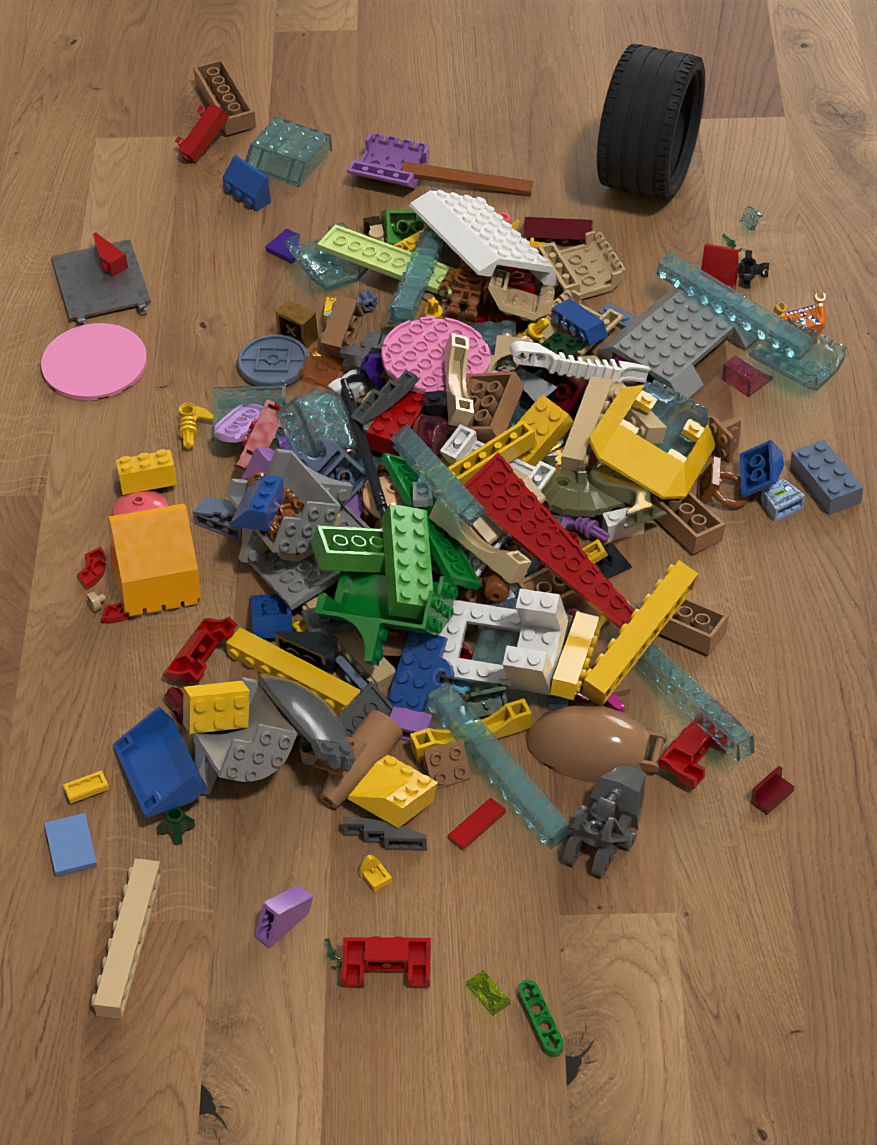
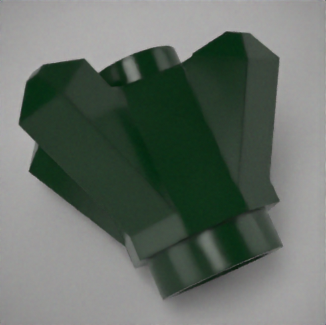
[157,807,195,845]

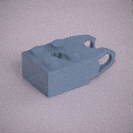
[299,433,368,504]

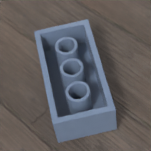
[790,439,863,515]

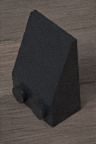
[275,631,340,675]

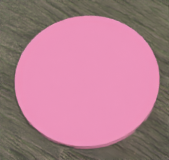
[381,316,490,395]
[41,323,147,401]

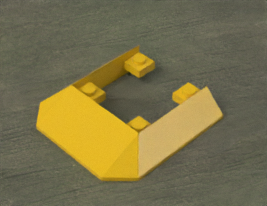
[588,385,716,499]

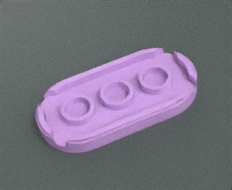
[214,404,263,442]

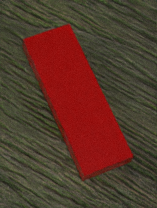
[448,797,506,850]

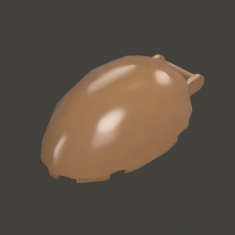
[527,705,667,783]

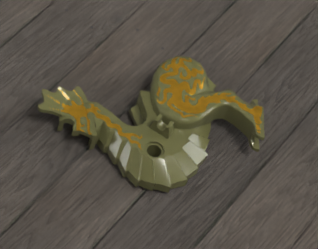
[541,436,667,529]

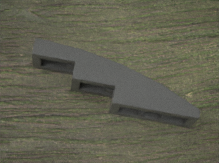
[350,370,420,424]
[343,817,427,851]

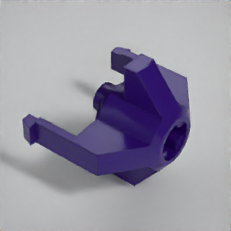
[359,352,387,388]

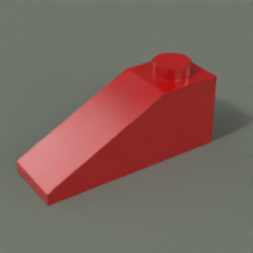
[93,232,128,277]

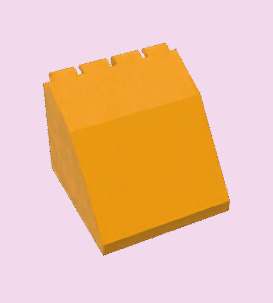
[109,503,201,617]

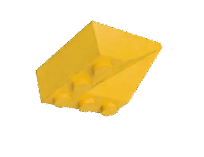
[348,755,438,828]

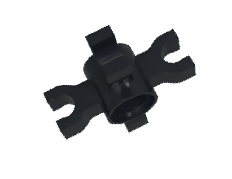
[738,250,769,288]

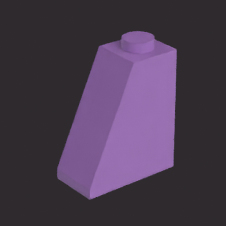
[254,885,314,948]

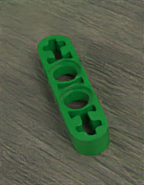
[518,980,564,1057]

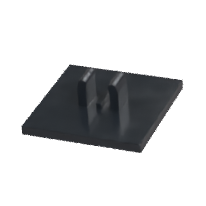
[590,542,632,579]

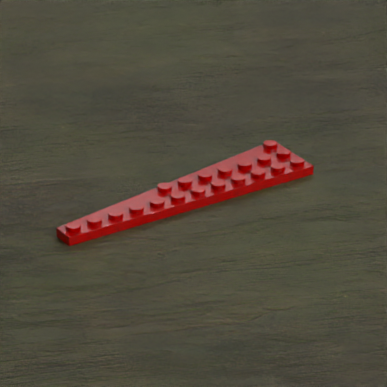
[459,452,635,629]

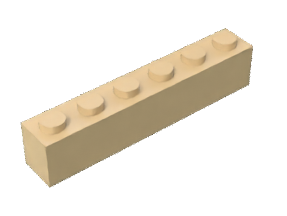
[561,376,615,472]

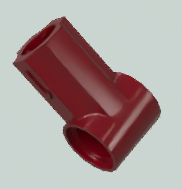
[164,686,183,725]

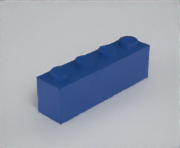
[552,298,608,346]

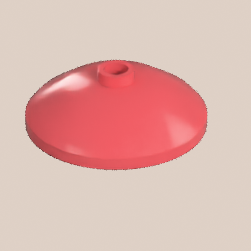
[112,490,168,516]

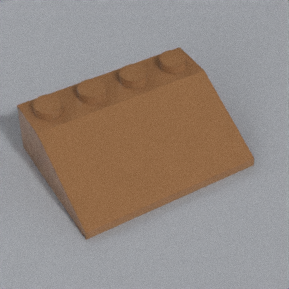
[444,372,524,444]

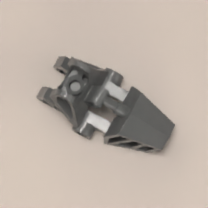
[563,764,646,877]

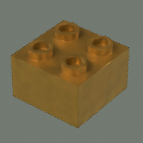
[275,300,318,350]

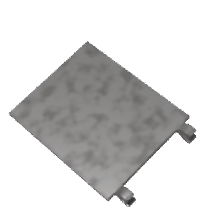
[51,239,151,326]

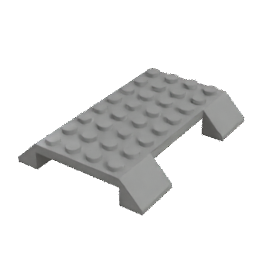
[597,275,766,406]

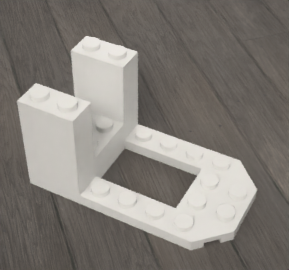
[438,589,568,695]

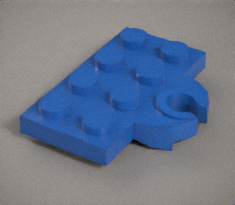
[388,631,454,712]

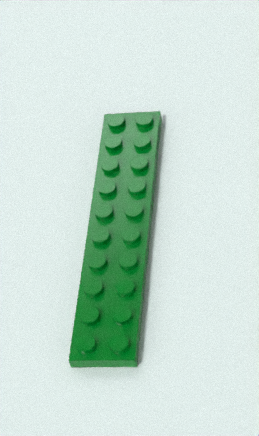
[381,453,482,590]

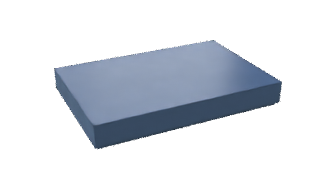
[44,813,97,876]

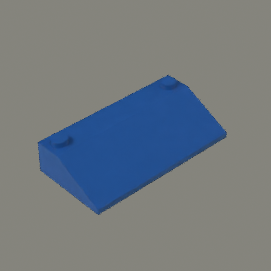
[113,706,207,817]

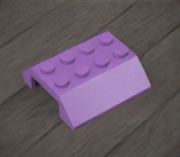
[347,132,430,189]

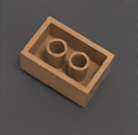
[320,295,364,361]

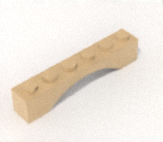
[444,333,474,427]
[429,496,532,584]

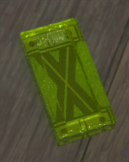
[466,970,510,1016]

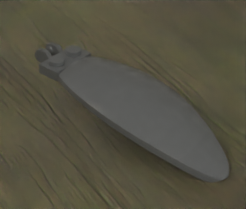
[257,673,356,772]

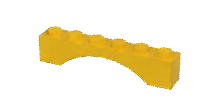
[410,698,532,764]

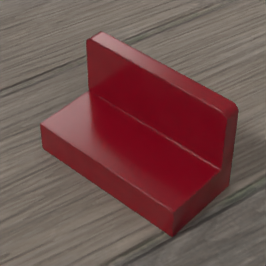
[751,766,794,815]

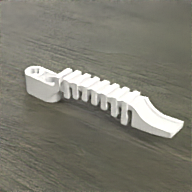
[510,341,650,383]

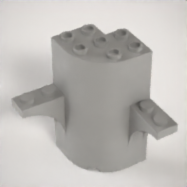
[225,449,353,563]
[192,677,303,795]

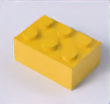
[116,449,178,495]
[183,681,250,734]

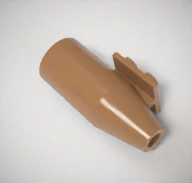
[313,710,403,808]

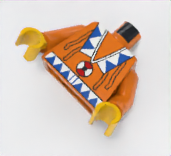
[773,292,827,344]

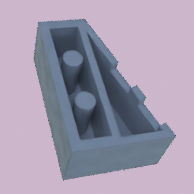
[193,497,242,543]

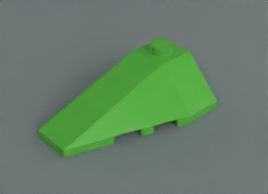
[380,210,429,244]

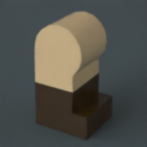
[363,216,384,242]

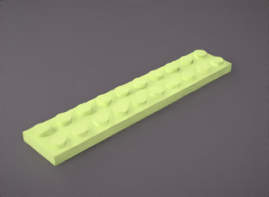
[317,224,466,304]

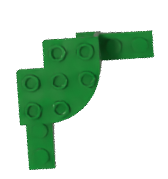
[314,571,458,666]

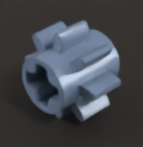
[356,290,378,312]

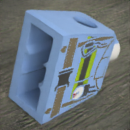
[761,479,805,522]

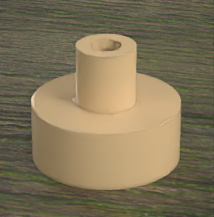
[86,591,106,612]

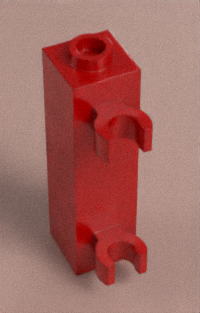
[175,103,229,163]

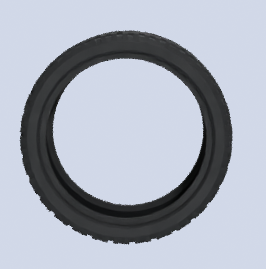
[597,44,706,199]

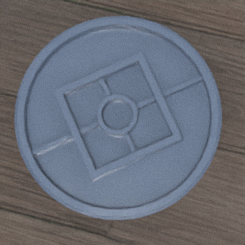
[238,334,309,388]

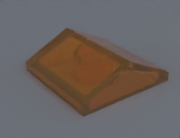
[298,348,342,388]

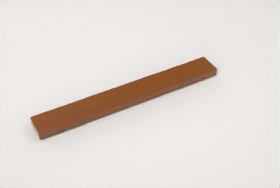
[402,161,533,196]

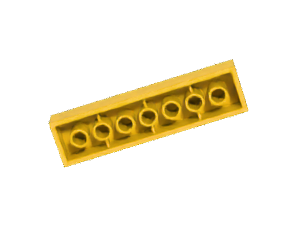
[582,560,699,706]

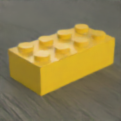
[517,395,574,467]

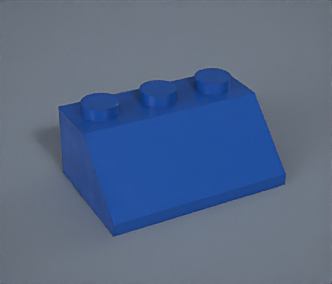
[222,155,271,212]
[230,475,285,531]

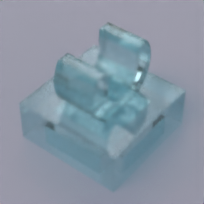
[740,206,763,230]

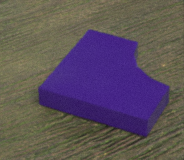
[265,228,302,264]

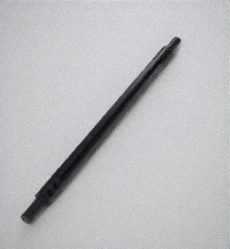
[340,378,388,519]

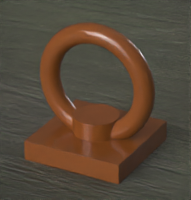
[697,456,750,508]

